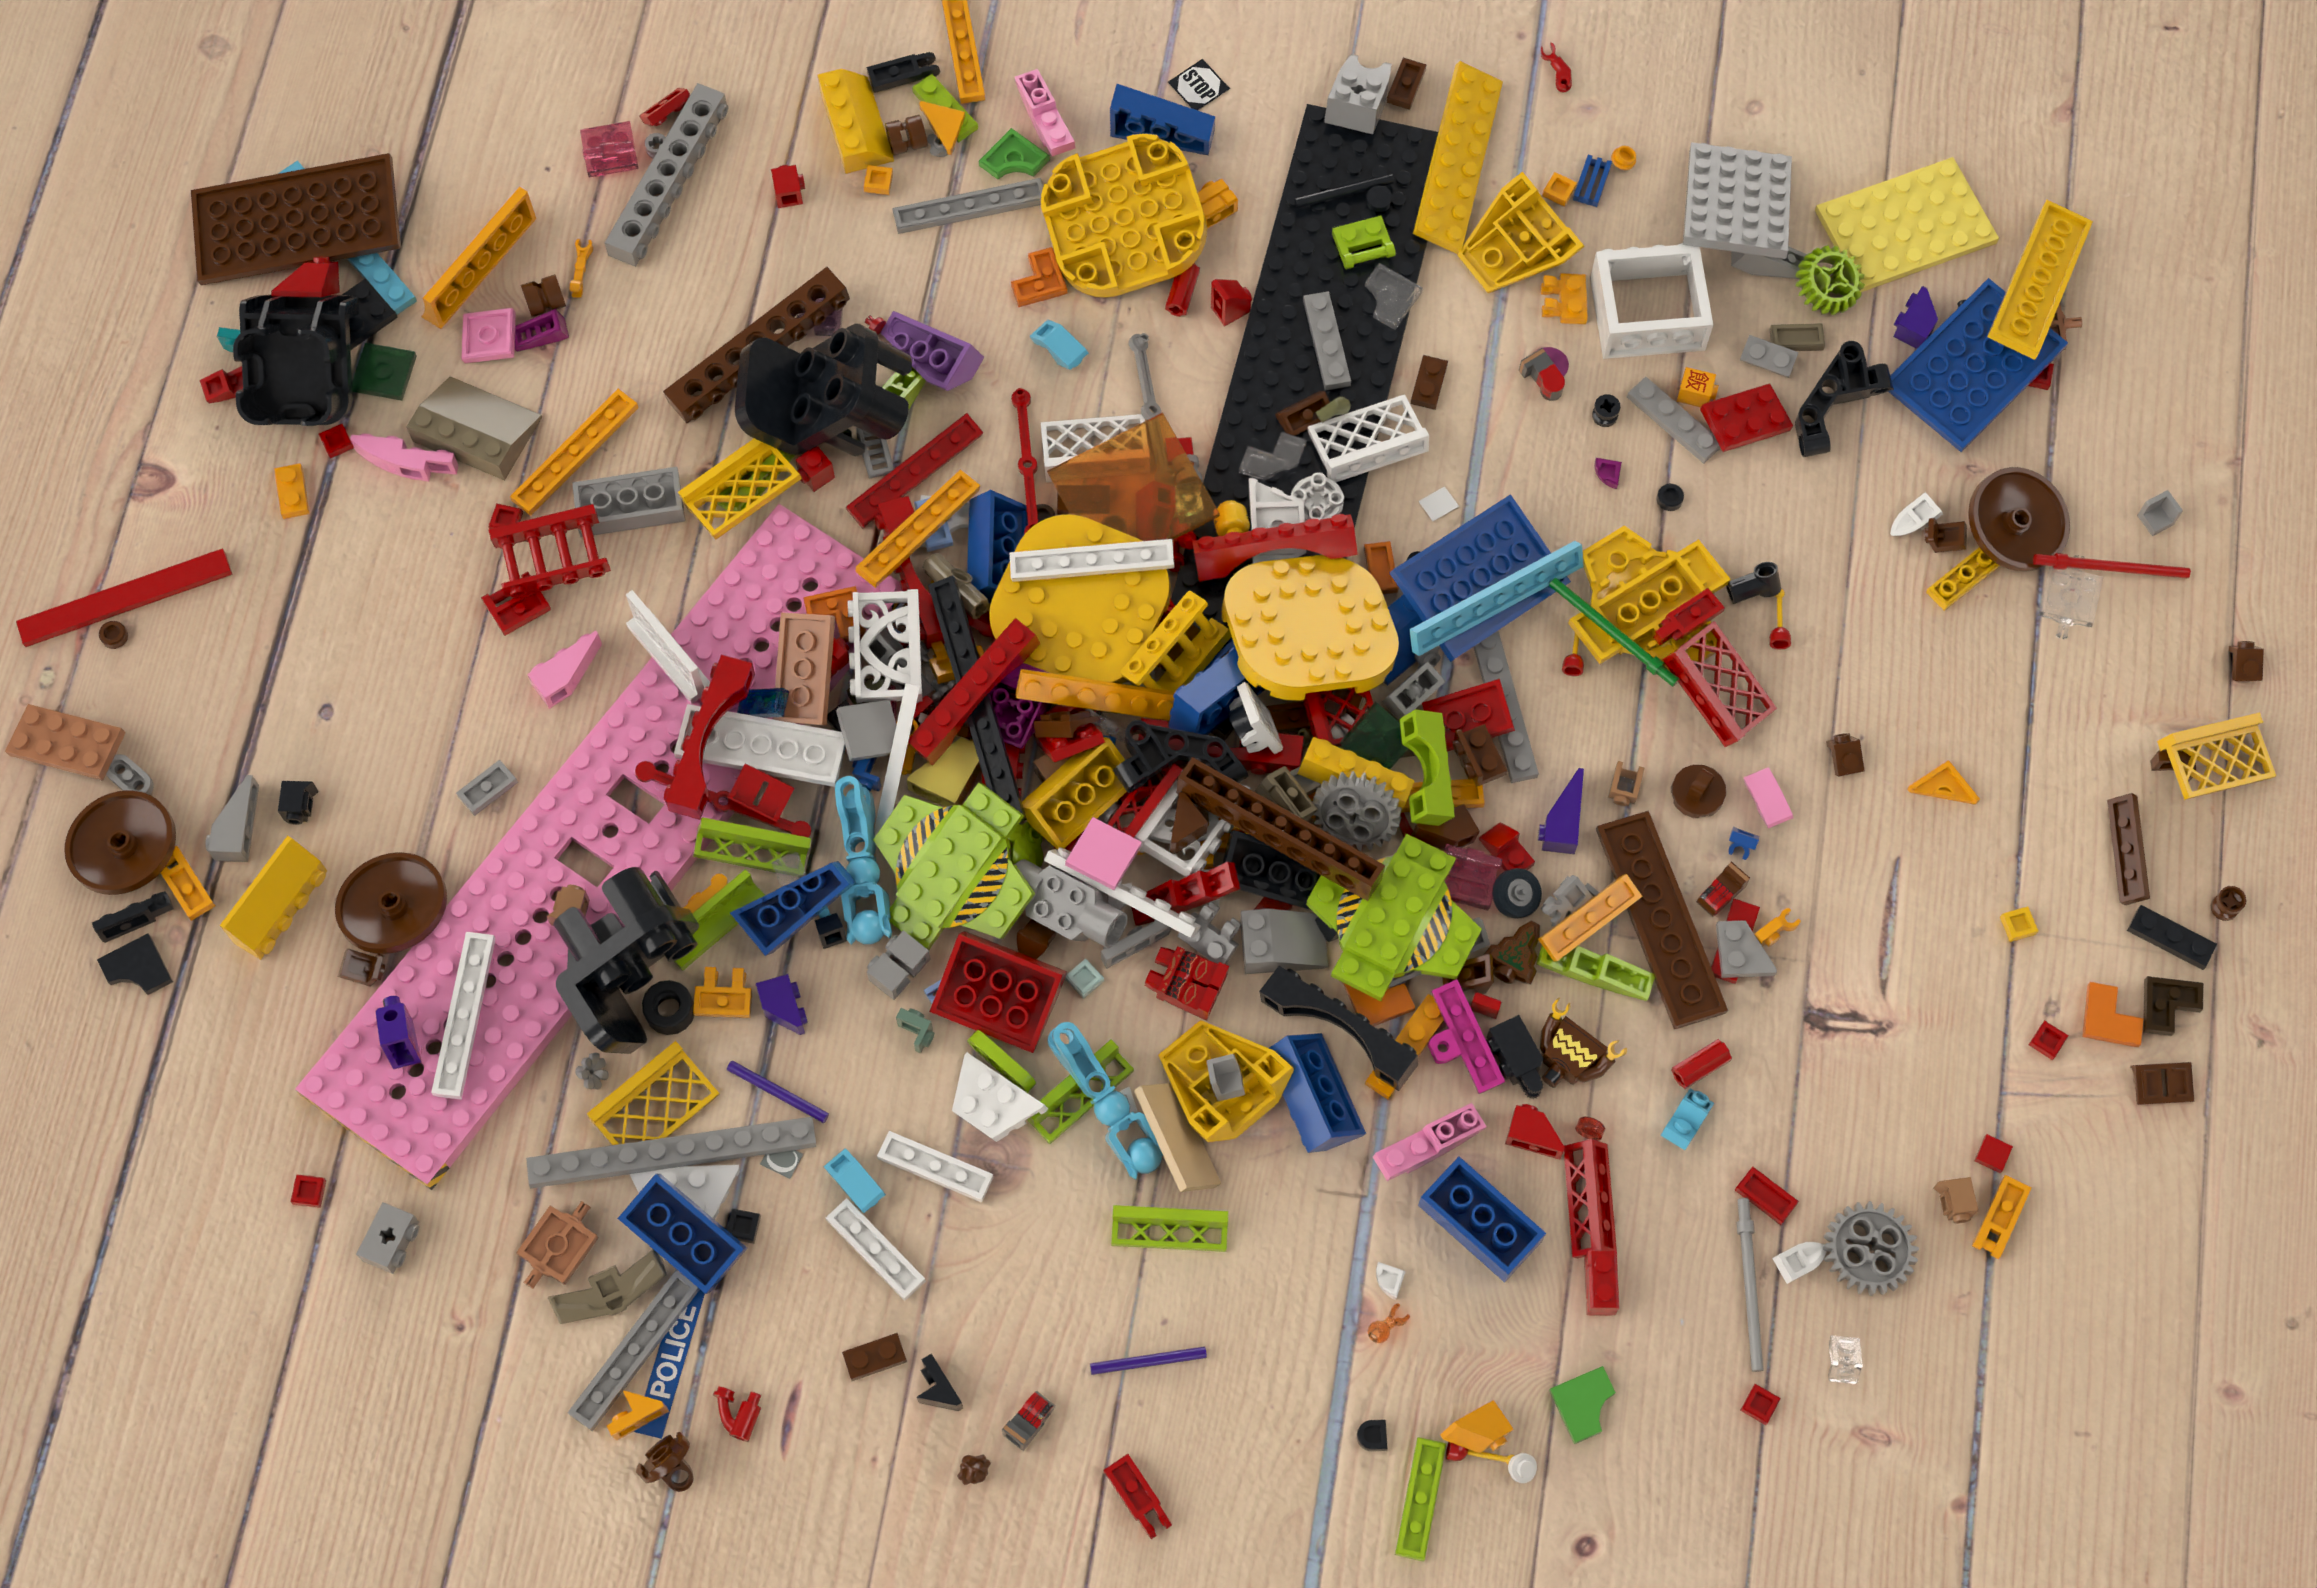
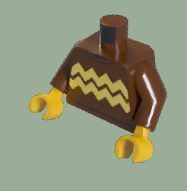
[1540,998,1627,1088]

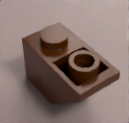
[1411,804,1480,853]

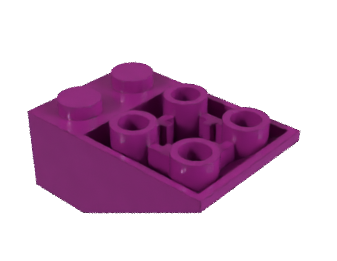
[990,663,1052,749]

